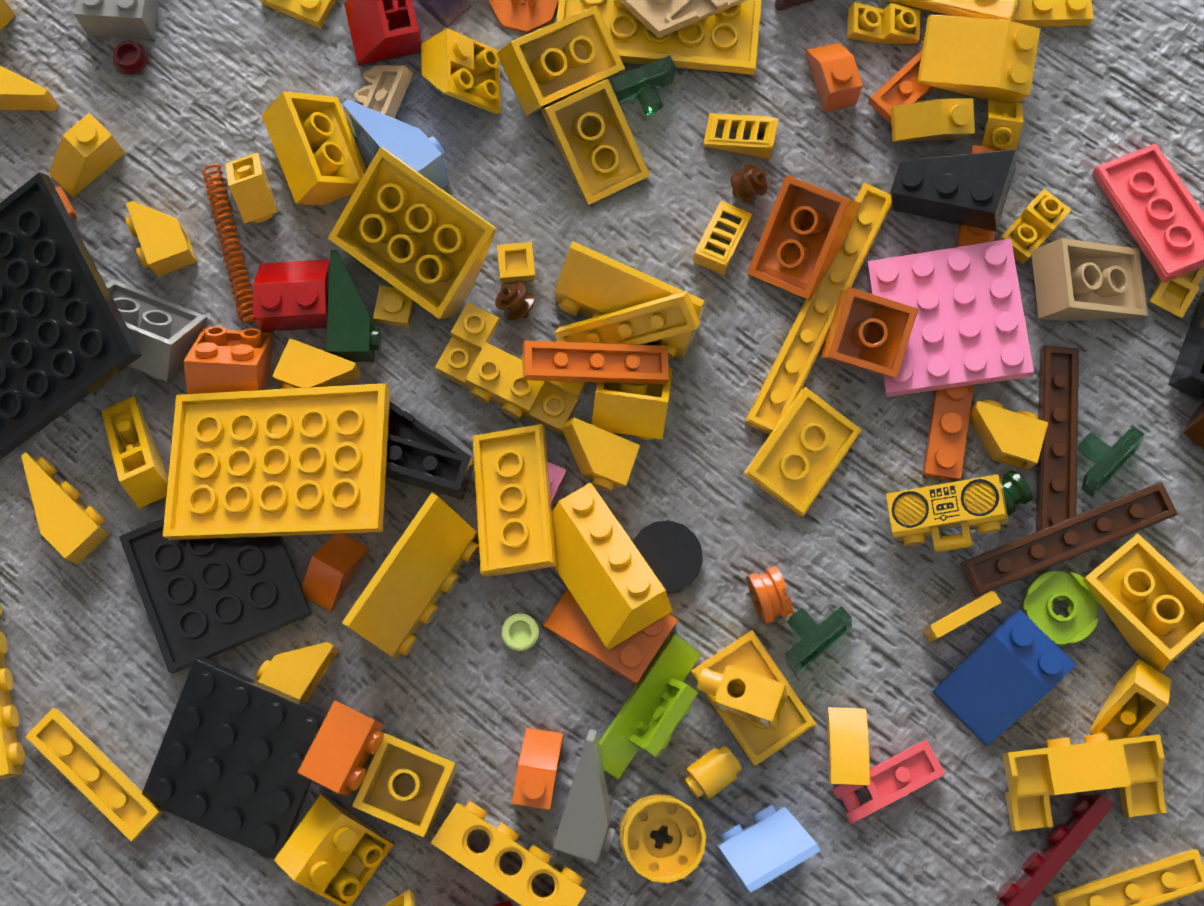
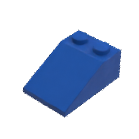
[932,609,1076,746]

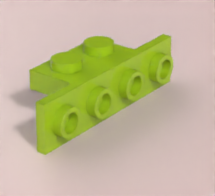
[599,632,701,780]

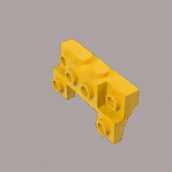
[435,302,588,436]
[1002,733,1167,831]

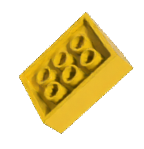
[328,147,497,319]
[342,493,479,661]

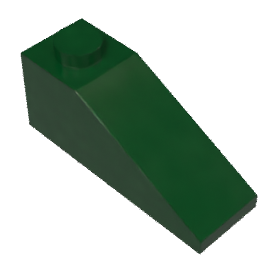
[326,250,381,362]

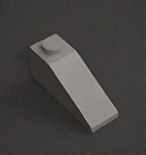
[553,729,615,863]

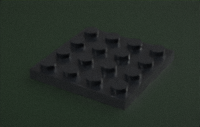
[119,518,312,674]
[142,657,328,859]

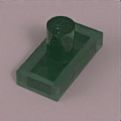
[609,55,675,115]
[1077,425,1145,498]
[785,606,852,676]

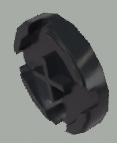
[633,520,703,594]

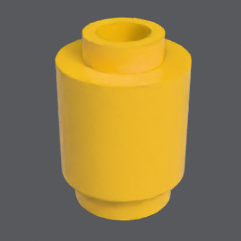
[684,745,742,801]

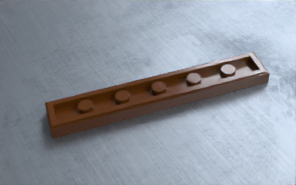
[1036,345,1079,560]
[960,481,1178,598]

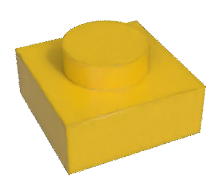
[497,242,536,283]
[373,285,415,328]

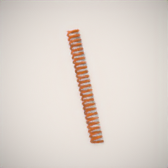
[202,164,255,322]

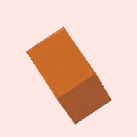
[301,534,370,613]

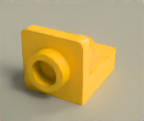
[982,99,1024,150]

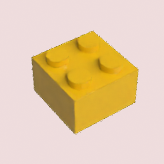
[352,733,459,837]

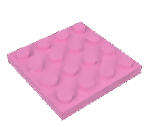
[868,239,1034,397]

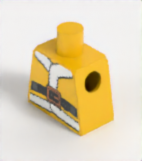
[697,665,788,730]

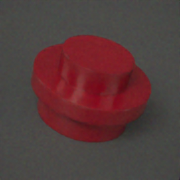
[113,41,148,75]

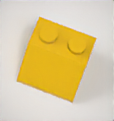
[591,368,673,440]

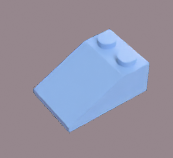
[342,100,449,189]
[716,804,821,893]

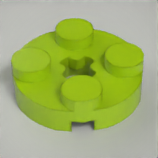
[1020,571,1099,646]

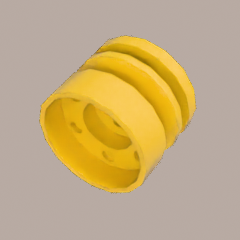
[619,794,706,883]

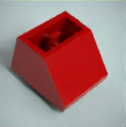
[344,0,422,66]

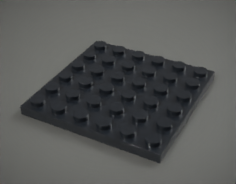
[0,172,142,460]

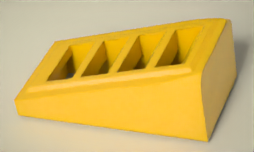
[703,113,778,159]
[693,201,752,275]

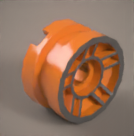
[746,566,793,625]

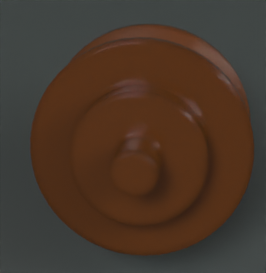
[731,164,768,203]
[495,282,535,321]

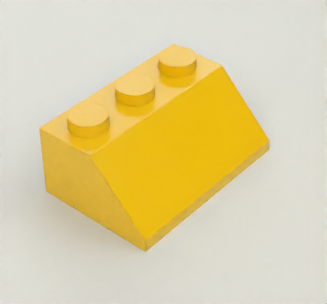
[261,91,367,205]

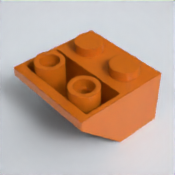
[183,326,274,394]

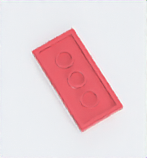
[1092,143,1204,283]

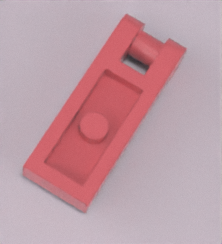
[832,740,945,824]

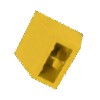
[274,794,394,906]

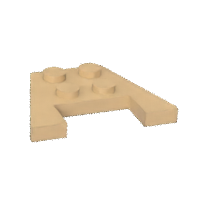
[618,0,747,39]

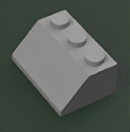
[105,279,207,381]

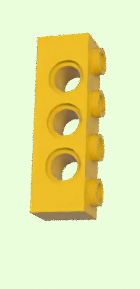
[431,801,587,906]

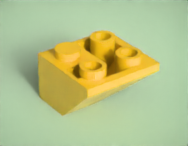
[421,28,501,115]

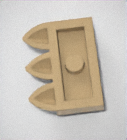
[345,65,413,119]

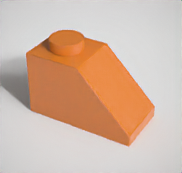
[806,43,863,112]
[512,728,563,810]

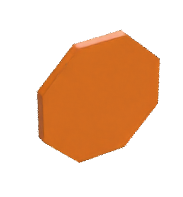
[489,0,559,34]

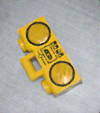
[886,474,1009,552]

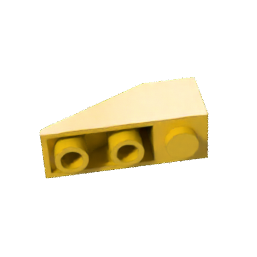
[21,452,110,565]

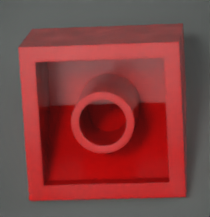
[253,259,330,332]

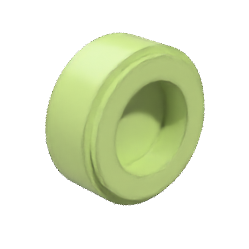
[502,613,539,652]

